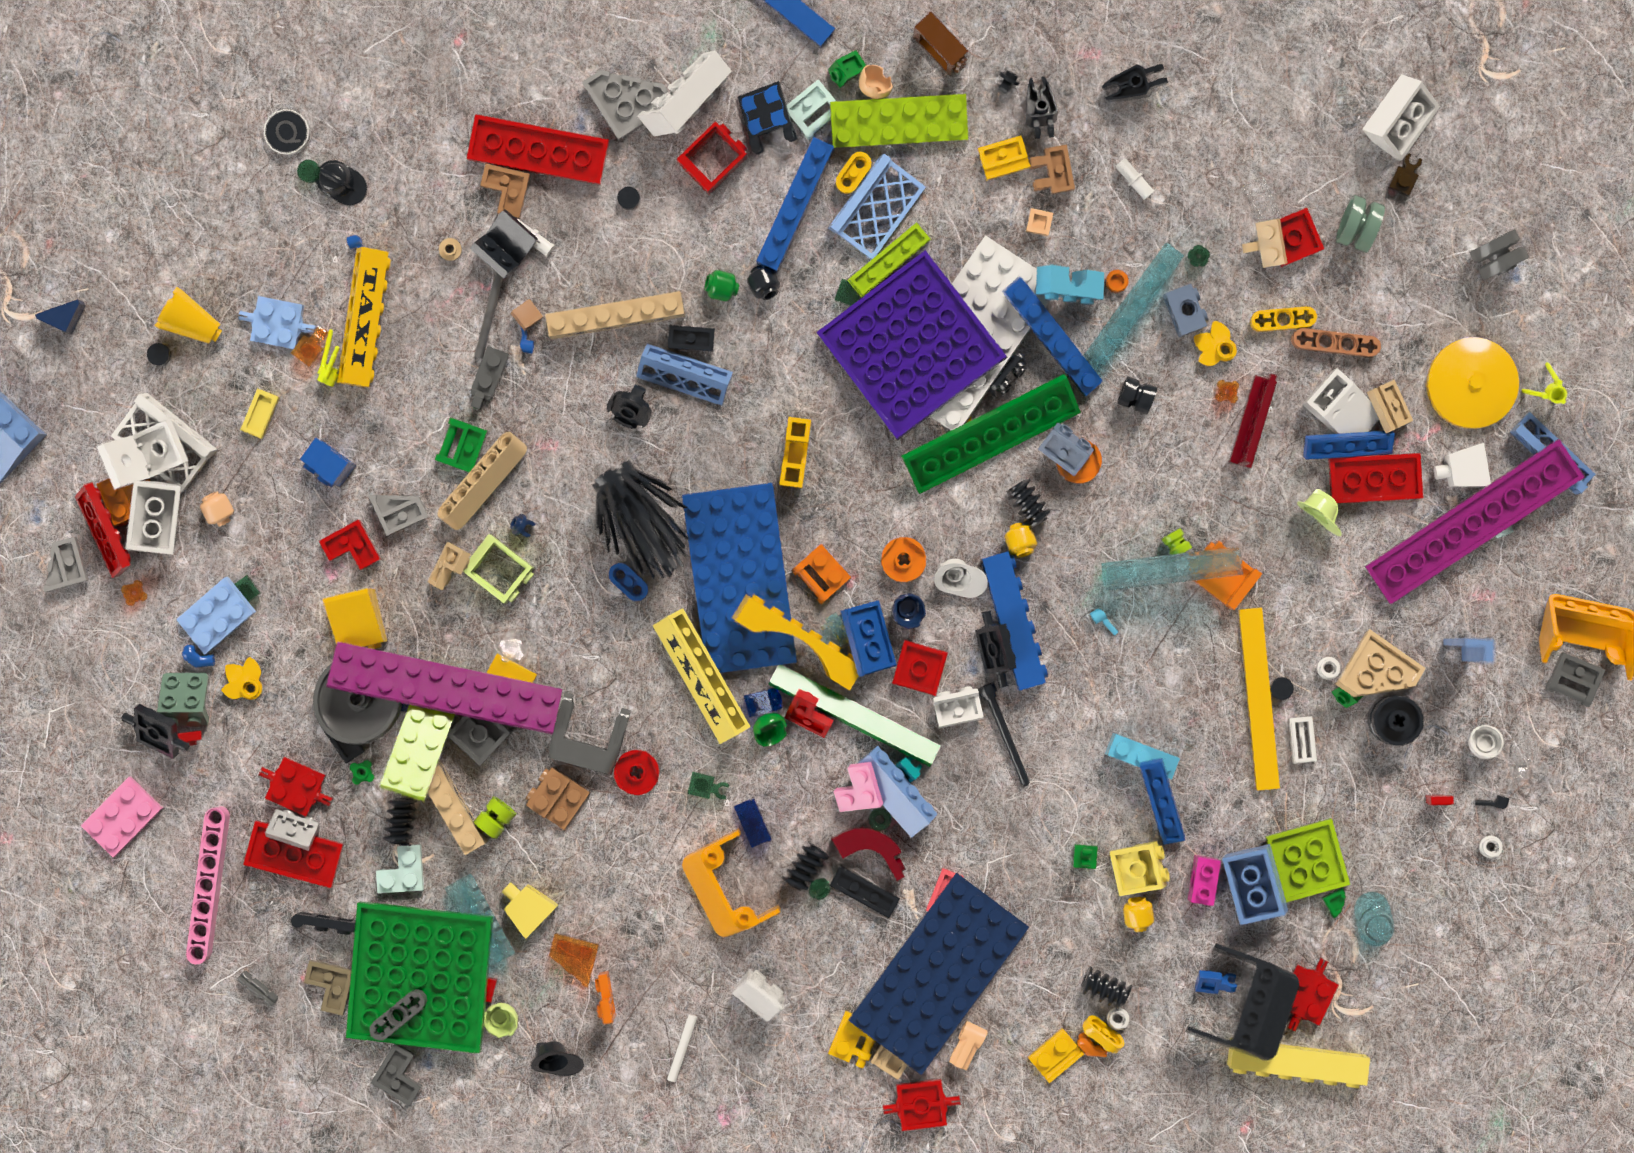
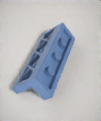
[636,344,733,406]
[1510,412,1596,494]
[1443,639,1494,663]

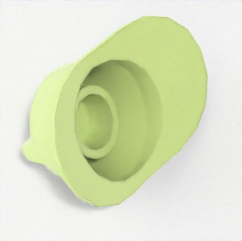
[1297,489,1342,536]

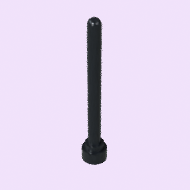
[978,682,1030,787]

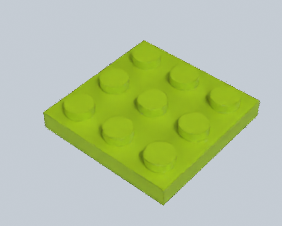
[1265,818,1350,903]

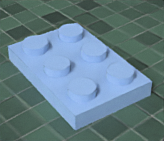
[176,576,256,655]

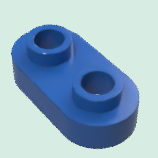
[609,563,649,601]

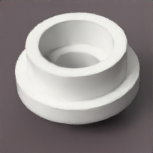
[1317,657,1340,680]
[1479,835,1502,859]
[1106,1007,1129,1030]

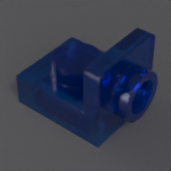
[744,687,782,717]

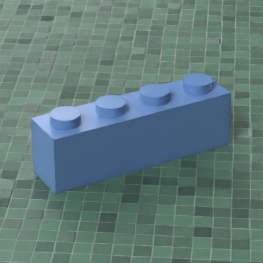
[857,746,937,838]

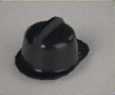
[316,160,367,205]
[531,1041,584,1076]

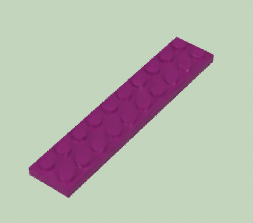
[1364,439,1585,604]
[327,642,563,735]

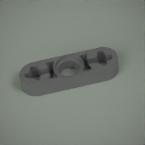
[370,990,427,1040]

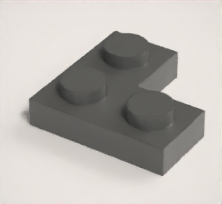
[371,1044,423,1106]

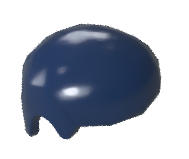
[892,593,926,629]

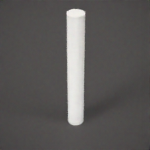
[667,1014,697,1082]

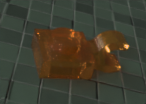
[291,326,328,367]

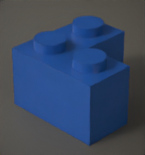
[300,437,356,487]

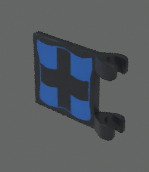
[737,81,797,154]

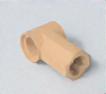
[949,1021,987,1071]

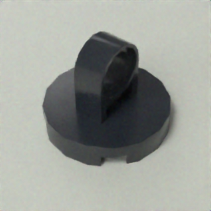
[607,384,652,429]

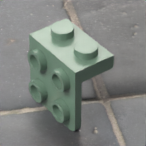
[157,673,209,727]

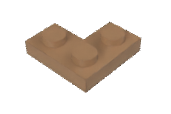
[480,164,531,219]

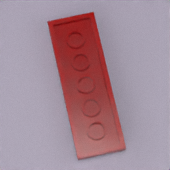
[467,114,609,185]

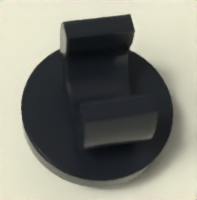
[998,70,1020,94]

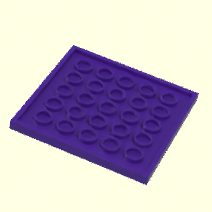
[817,250,1007,440]

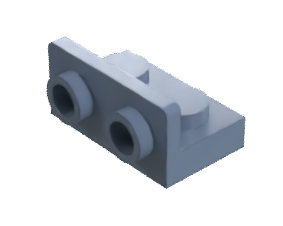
[1038,423,1094,476]

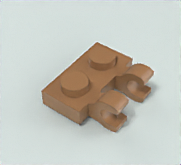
[1029,145,1075,194]

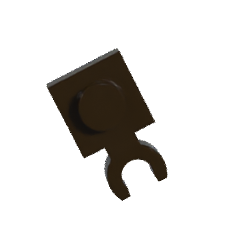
[1387,153,1422,197]

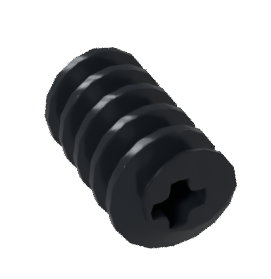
[1006,479,1051,529]
[383,798,417,846]
[782,840,829,891]
[1081,966,1132,1010]

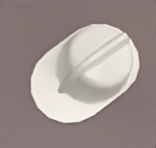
[934,559,988,598]

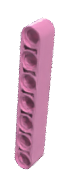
[186,806,230,965]

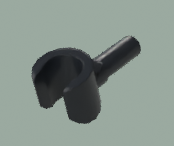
[1475,795,1509,809]

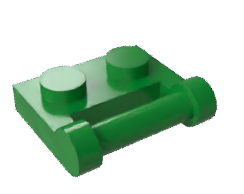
[434,417,488,472]

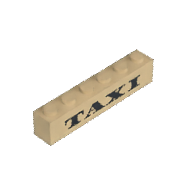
[545,291,685,339]
[395,736,488,855]

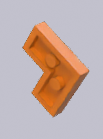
[595,971,616,1024]

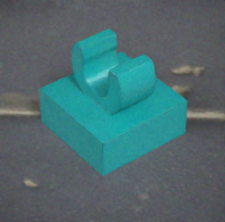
[895,757,922,783]

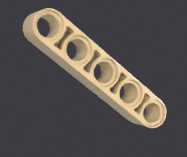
[437,432,527,530]

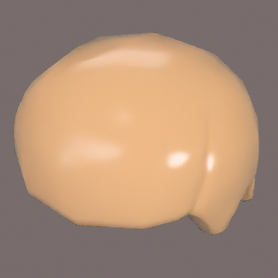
[859,65,893,99]

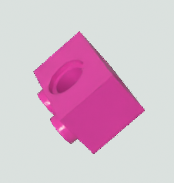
[1187,855,1221,906]

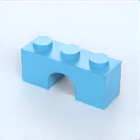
[1036,265,1104,305]
[1105,733,1180,780]

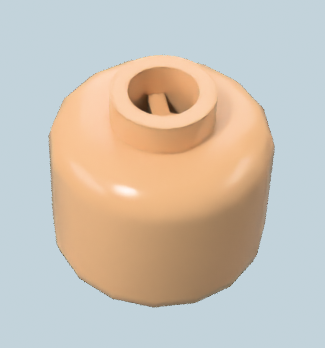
[200,491,234,527]

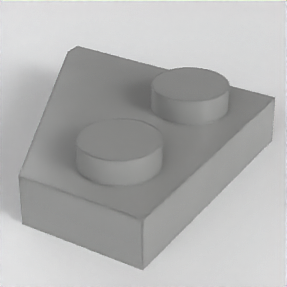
[369,495,429,536]
[43,537,89,592]

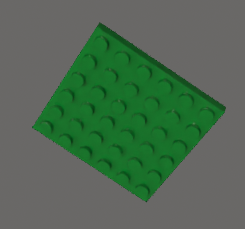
[346,901,493,1054]

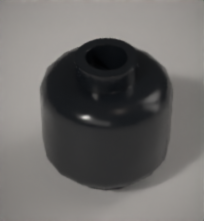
[747,265,780,300]

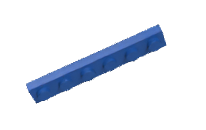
[1002,277,1103,396]

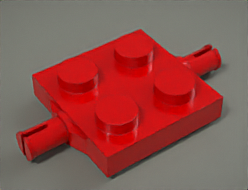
[258,757,333,817]
[1287,958,1339,1032]
[883,1079,961,1131]

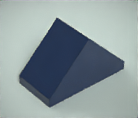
[35,299,85,335]

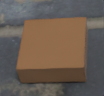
[510,299,543,331]

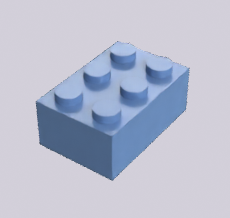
[1222,844,1288,925]

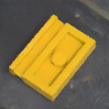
[977,135,1031,181]
[1028,1028,1084,1084]

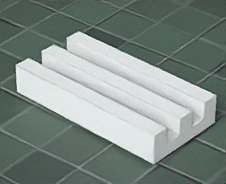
[1288,716,1317,764]

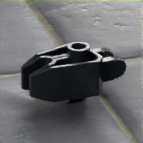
[1102,64,1168,102]
[1025,76,1058,139]

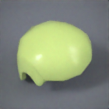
[484,1003,518,1038]

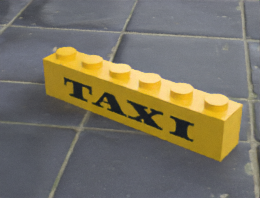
[337,247,391,387]

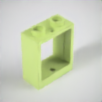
[463,534,534,604]

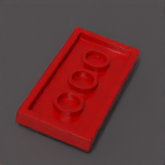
[1328,453,1423,504]
[75,482,131,579]
[243,820,344,888]

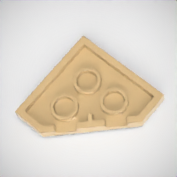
[1336,629,1426,697]

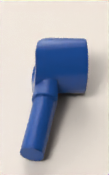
[346,235,363,249]
[520,327,534,354]

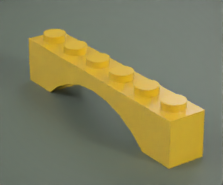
[732,595,858,690]

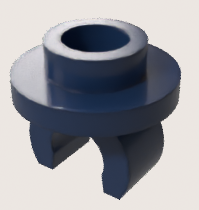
[510,514,535,537]

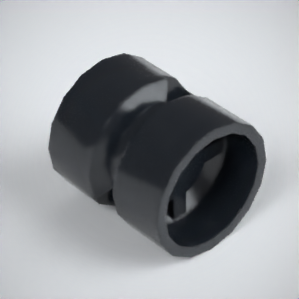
[1117,376,1157,415]

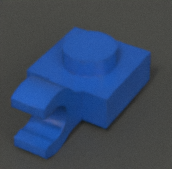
[1195,970,1237,994]

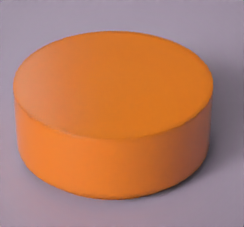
[1105,270,1129,293]

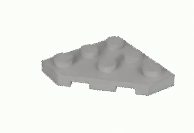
[582,70,668,140]

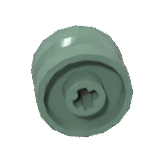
[1336,195,1385,253]

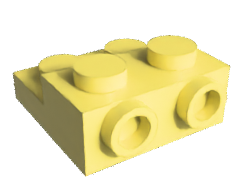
[1109,841,1170,896]

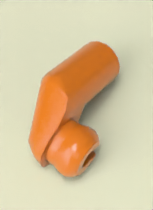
[1077,1032,1107,1057]

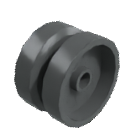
[1469,229,1529,281]

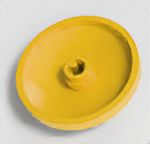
[1426,338,1519,429]

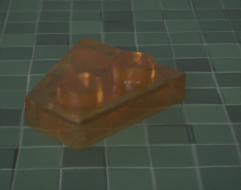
[549,933,599,988]

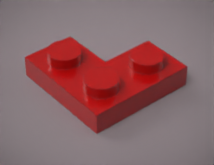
[319,519,381,570]
[784,689,834,738]

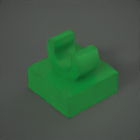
[1073,844,1098,869]

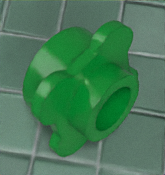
[349,760,375,785]

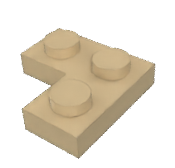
[427,541,471,590]

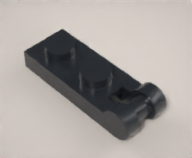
[291,912,356,935]

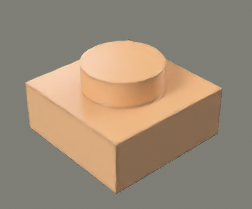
[1026,208,1053,236]

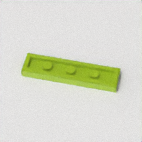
[847,222,931,298]

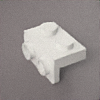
[933,687,984,728]

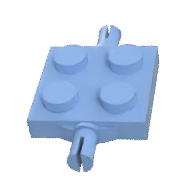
[238,296,317,349]

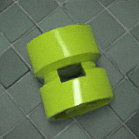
[474,796,517,839]

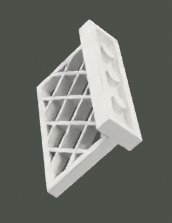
[111,393,218,493]

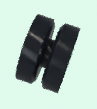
[1367,695,1424,746]

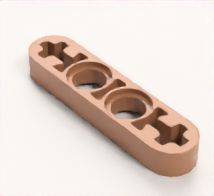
[1291,328,1381,358]

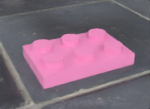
[81,776,163,858]

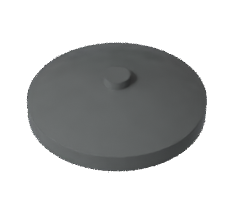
[313,663,402,745]

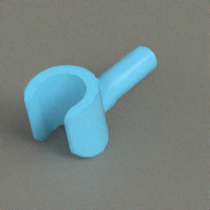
[1090,609,1118,635]

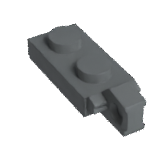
[470,346,509,410]

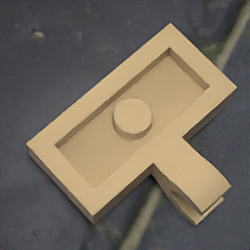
[1242,218,1287,268]

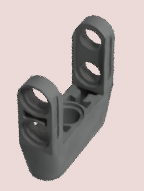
[548,692,631,775]

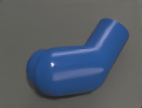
[182,645,215,667]

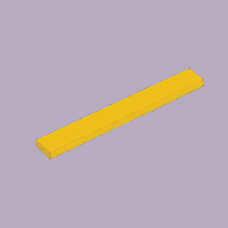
[1238,607,1280,791]

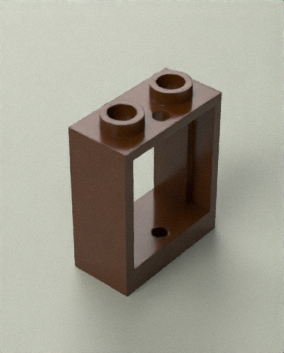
[913,11,969,76]

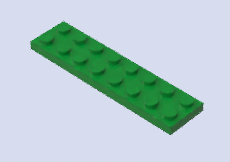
[901,374,1081,494]

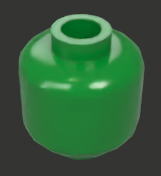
[704,270,739,302]

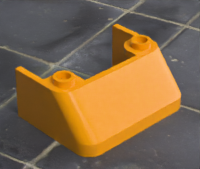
[1539,594,1634,681]
[682,828,781,937]

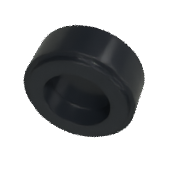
[617,186,640,210]
[147,343,171,366]
[1270,677,1294,700]

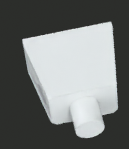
[1434,443,1491,487]

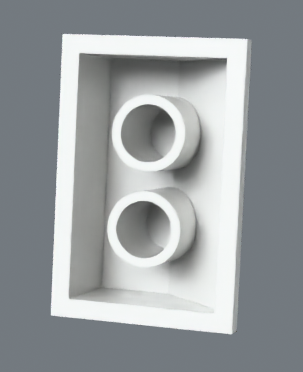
[1362,74,1440,161]
[126,481,182,555]

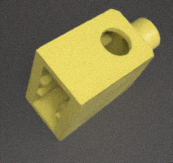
[502,882,558,938]

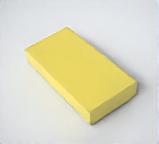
[240,388,280,439]

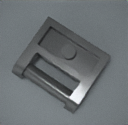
[1545,652,1605,707]

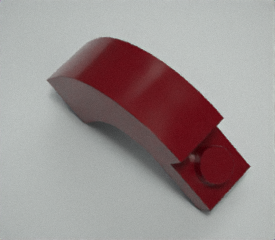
[832,827,906,881]

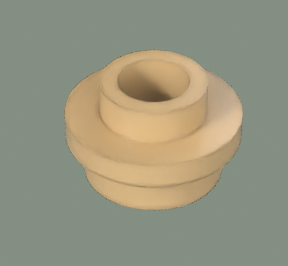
[439,238,462,261]

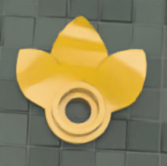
[1193,321,1237,366]
[221,657,263,700]

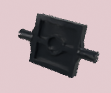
[975,610,1017,688]
[121,704,190,759]

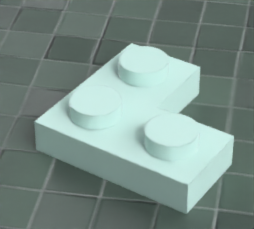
[376,844,424,893]

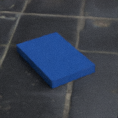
[841,600,897,677]

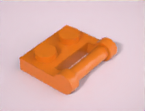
[791,544,851,604]

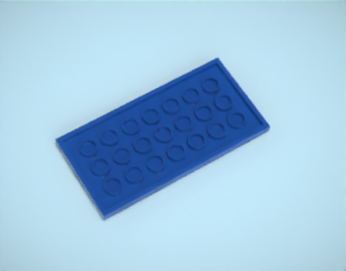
[682,482,797,673]

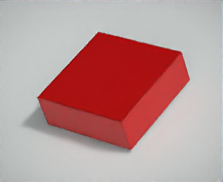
[1426,795,1454,806]

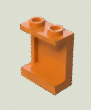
[1188,540,1262,610]

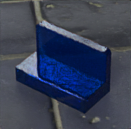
[734,797,773,848]

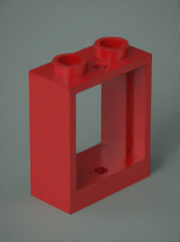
[676,121,748,195]

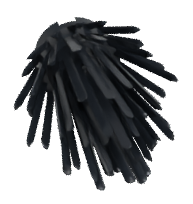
[592,460,691,580]

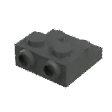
[448,716,513,766]

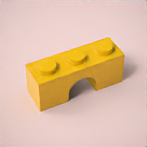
[780,417,811,489]

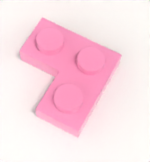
[833,762,883,812]

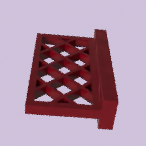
[1229,373,1278,469]

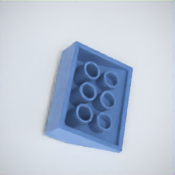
[0,391,46,484]

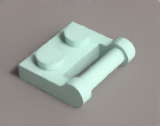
[787,79,836,140]

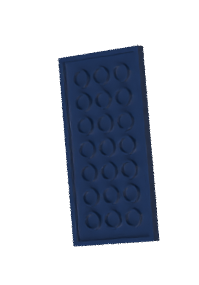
[848,872,1029,1075]

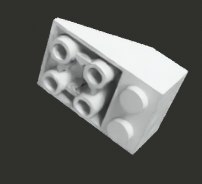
[1302,368,1379,434]
[732,969,785,1022]

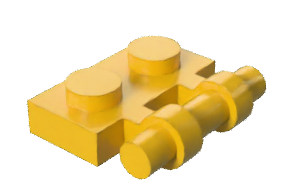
[828,1010,876,1068]

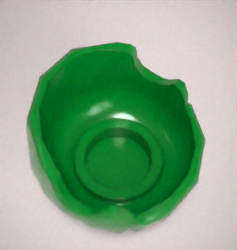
[753,713,787,747]

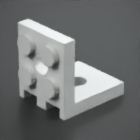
[96,419,188,489]

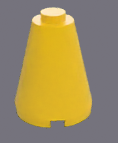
[155,287,222,344]

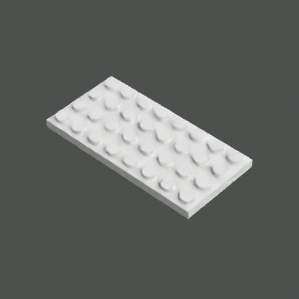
[929,235,1051,431]

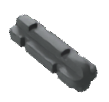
[237,971,278,1007]

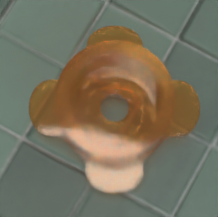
[1215,380,1239,403]
[121,580,148,606]

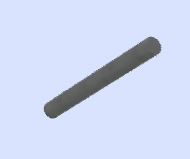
[474,271,503,359]

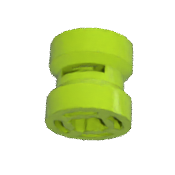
[1161,528,1192,558]

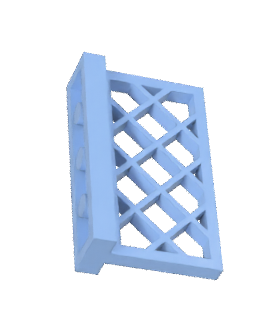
[828,154,926,260]

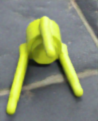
[317,329,340,387]
[1521,362,1567,404]

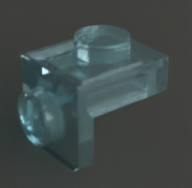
[820,612,849,646]

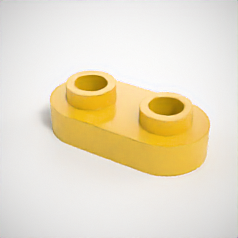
[836,152,871,194]
[1083,1015,1125,1053]

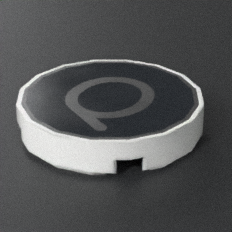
[264,109,310,155]

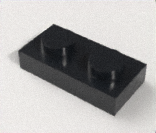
[668,325,715,352]

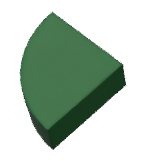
[1322,887,1346,918]

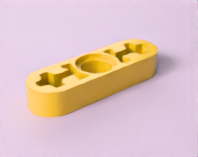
[1250,307,1317,332]

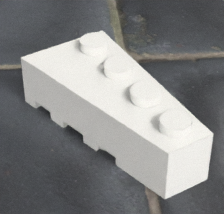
[637,50,732,136]

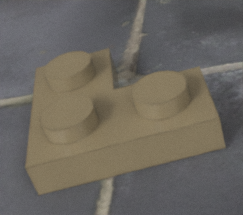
[304,960,352,1016]

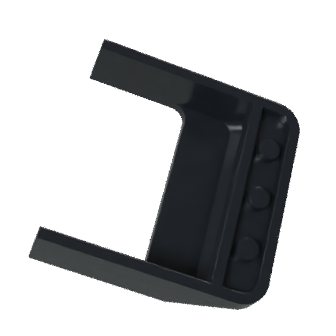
[1185,943,1299,1061]

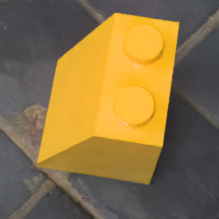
[323,588,387,649]

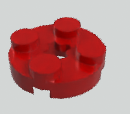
[614,749,660,795]

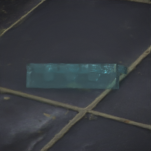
[444,873,515,967]

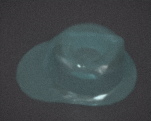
[1354,892,1394,946]

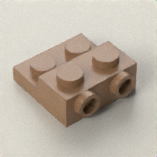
[525,767,591,830]

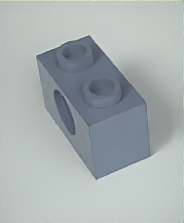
[1163,284,1209,338]

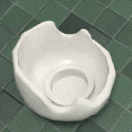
[1468,725,1504,759]

